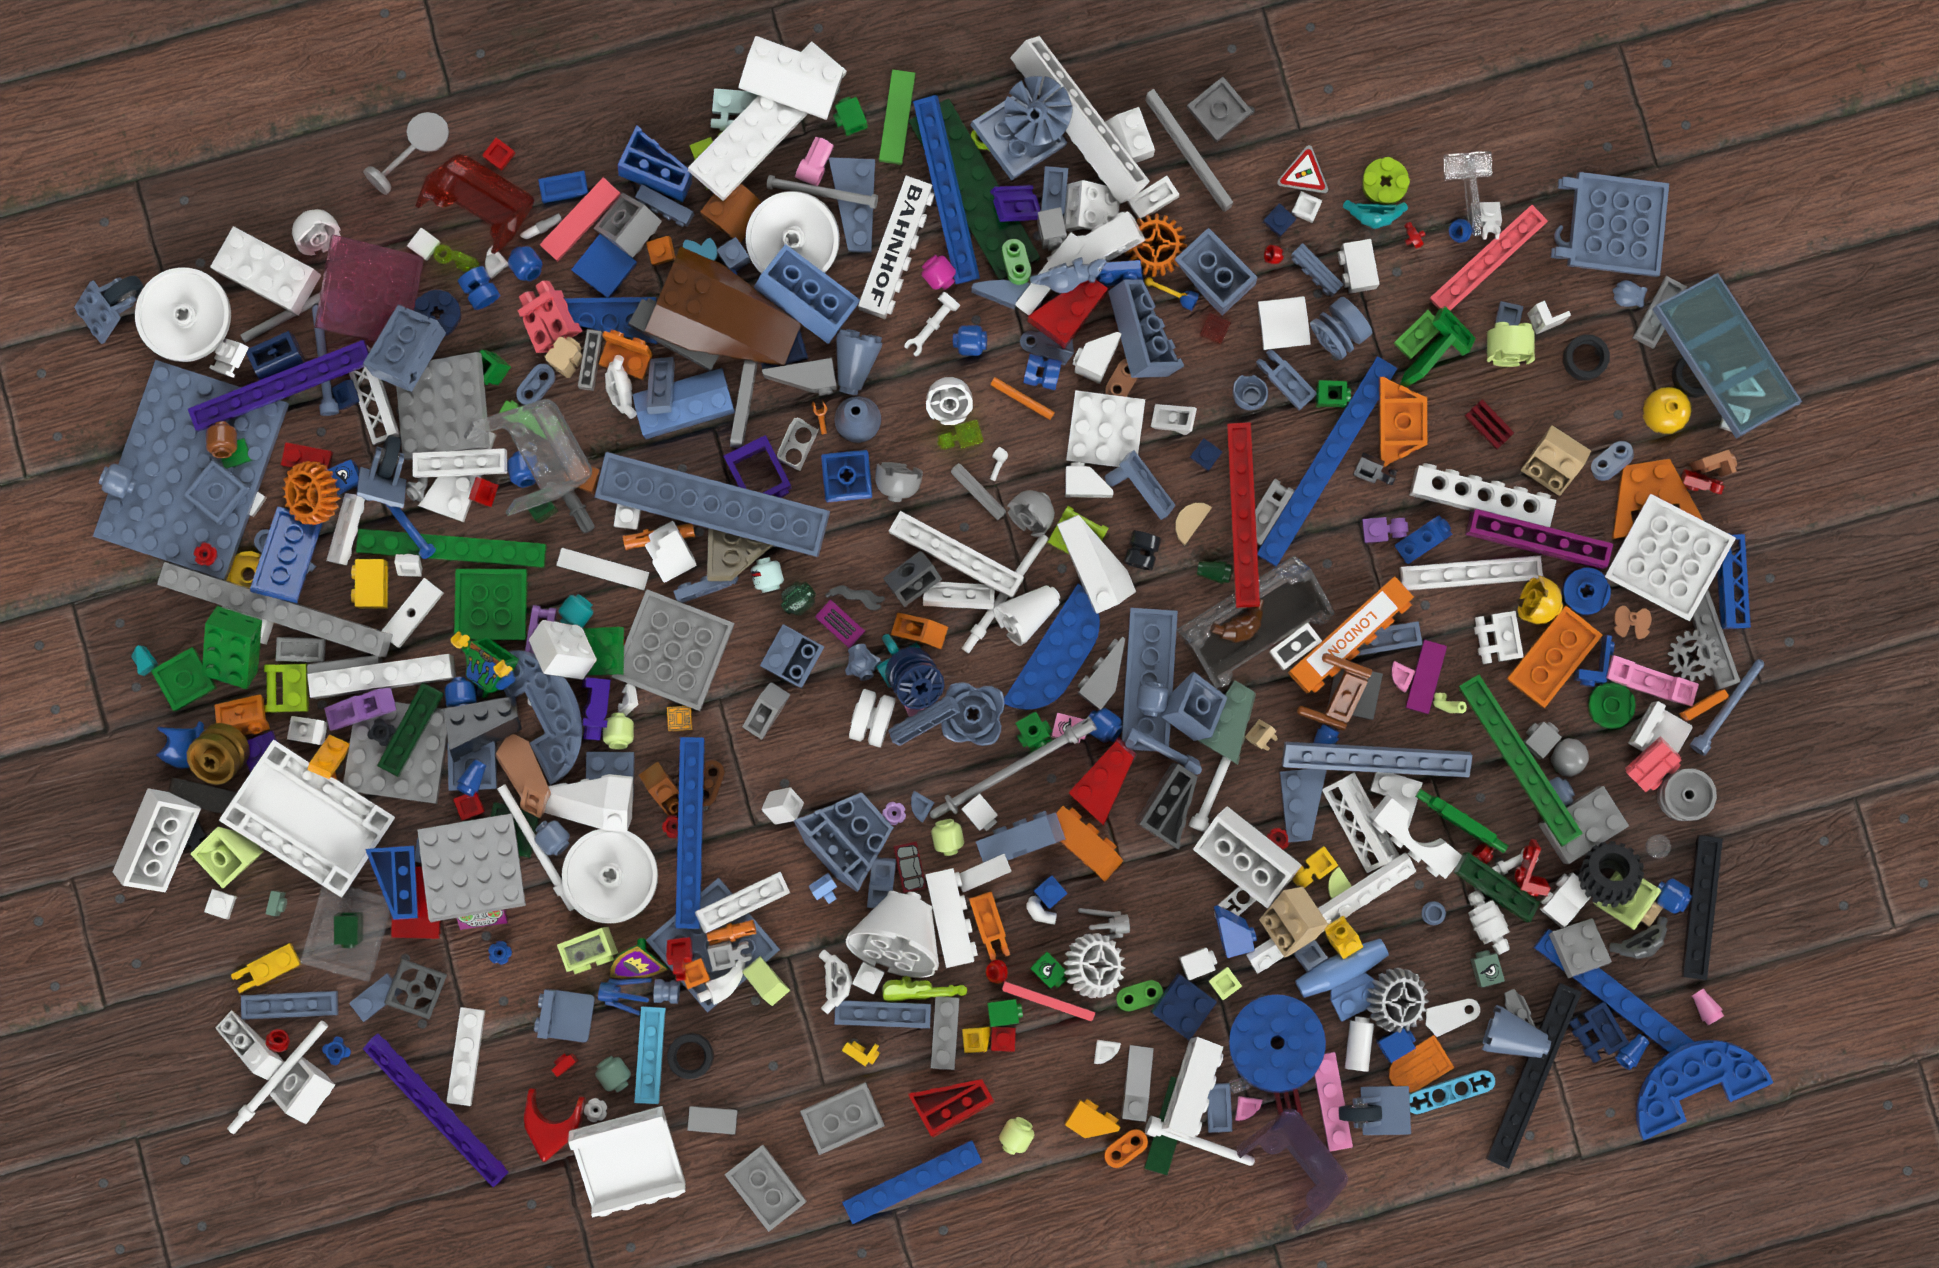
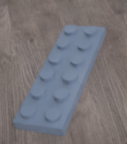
[1122,608,1178,752]

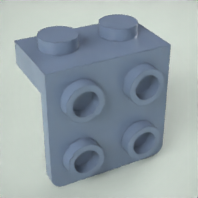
[534,989,595,1042]

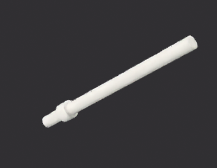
[961,535,1049,654]
[497,784,575,911]
[227,1020,328,1134]

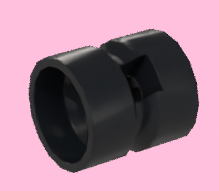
[1124,530,1162,571]

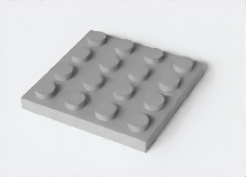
[396,352,490,460]
[612,589,735,711]
[343,702,448,804]
[418,814,526,922]

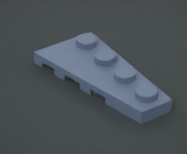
[829,158,875,253]

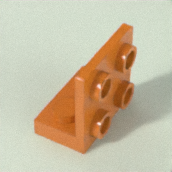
[598,330,653,380]

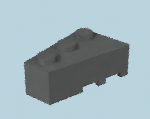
[1134,763,1197,850]

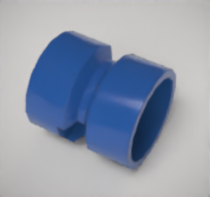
[457,266,500,310]
[1023,354,1062,390]

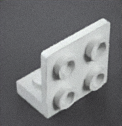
[1064,180,1120,232]
[1628,701,1693,753]

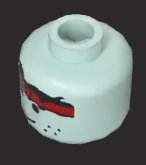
[751,557,784,593]

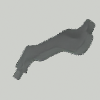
[825,585,885,611]

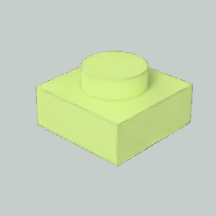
[1209,967,1242,1000]

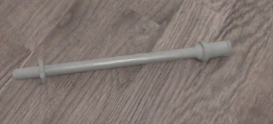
[930,716,1097,819]

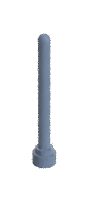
[312,305,339,416]
[1690,659,1764,756]

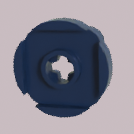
[414,290,462,337]

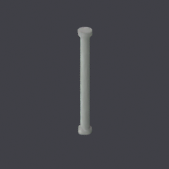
[767,175,878,209]

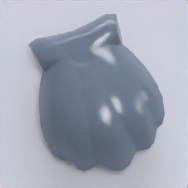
[1613,280,1647,308]

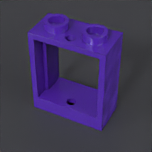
[724,435,792,498]

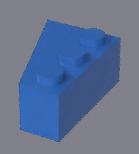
[618,125,692,202]

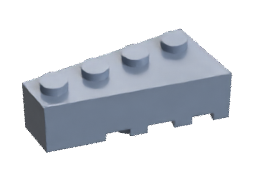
[1108,280,1184,378]

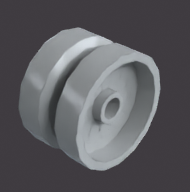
[1657,769,1717,821]

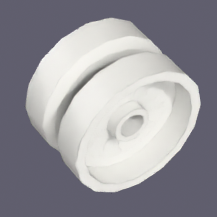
[849,689,896,748]

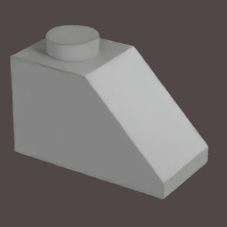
[742,682,790,740]

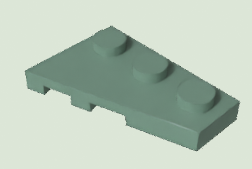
[1198,681,1256,765]

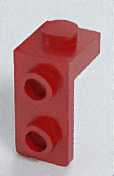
[1515,839,1551,896]

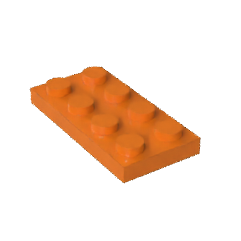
[1506,606,1603,708]

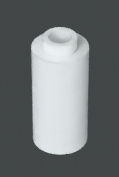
[1345,1016,1374,1072]

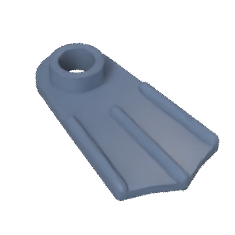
[1020,331,1074,365]

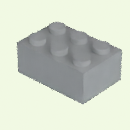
[1538,786,1629,864]

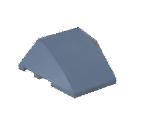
[794,792,894,892]

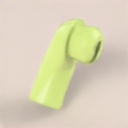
[1433,693,1467,713]

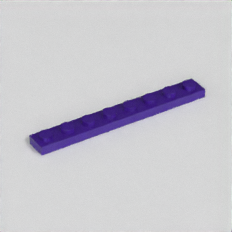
[188,340,369,432]
[363,1033,509,1188]

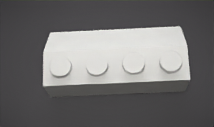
[739,36,844,120]
[113,788,201,892]
[1193,806,1302,909]

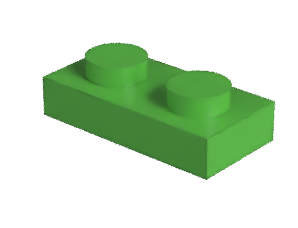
[1394,310,1439,360]

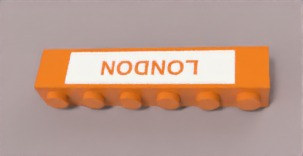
[1288,576,1414,694]

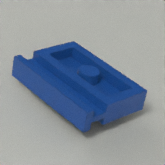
[1096,260,1143,286]

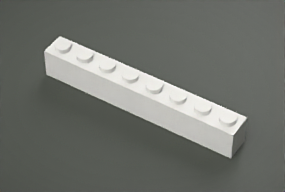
[1011,36,1150,204]

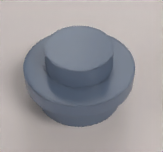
[1421,901,1446,925]

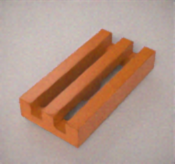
[1679,689,1729,721]

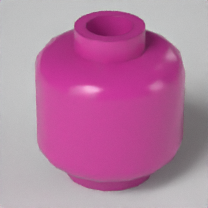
[922,254,956,290]

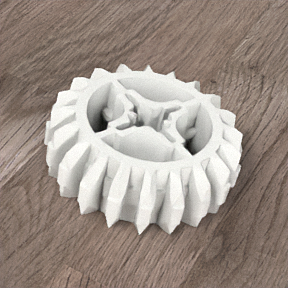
[1063,933,1126,998]

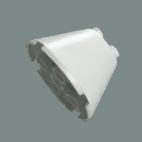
[846,891,939,978]

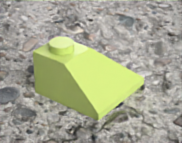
[191,827,264,888]

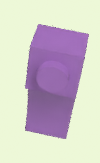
[324,687,396,731]

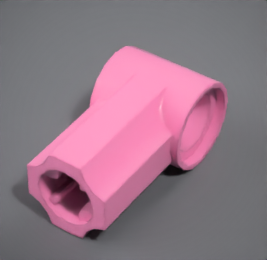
[795,137,834,186]

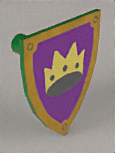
[610,938,668,979]

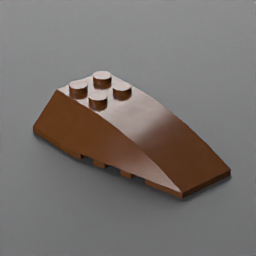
[645,246,801,366]

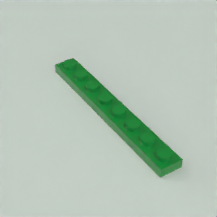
[356,529,547,568]
[1459,675,1583,847]

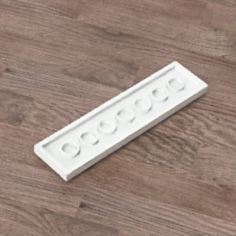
[688,41,846,201]

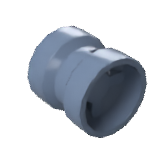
[653,979,680,1004]

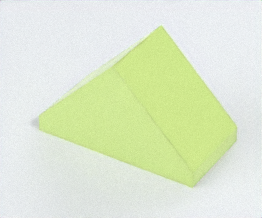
[742,956,790,1006]

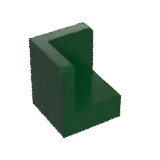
[523,488,559,524]

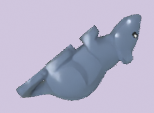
[1029,257,1107,293]

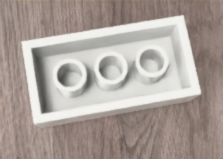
[211,226,321,316]

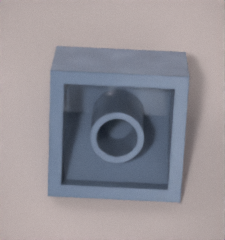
[1161,672,1228,741]

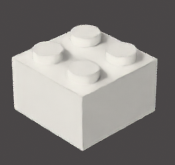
[529,620,597,680]

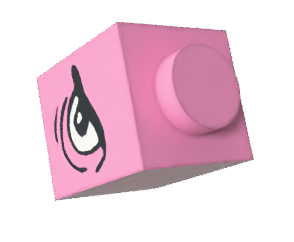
[1051,713,1086,744]

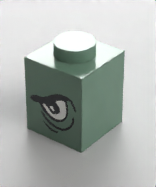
[1470,950,1505,987]

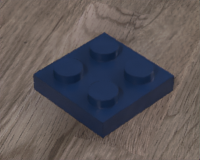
[1150,973,1217,1040]

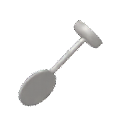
[363,112,449,195]

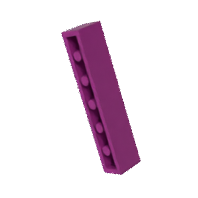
[1465,509,1613,569]

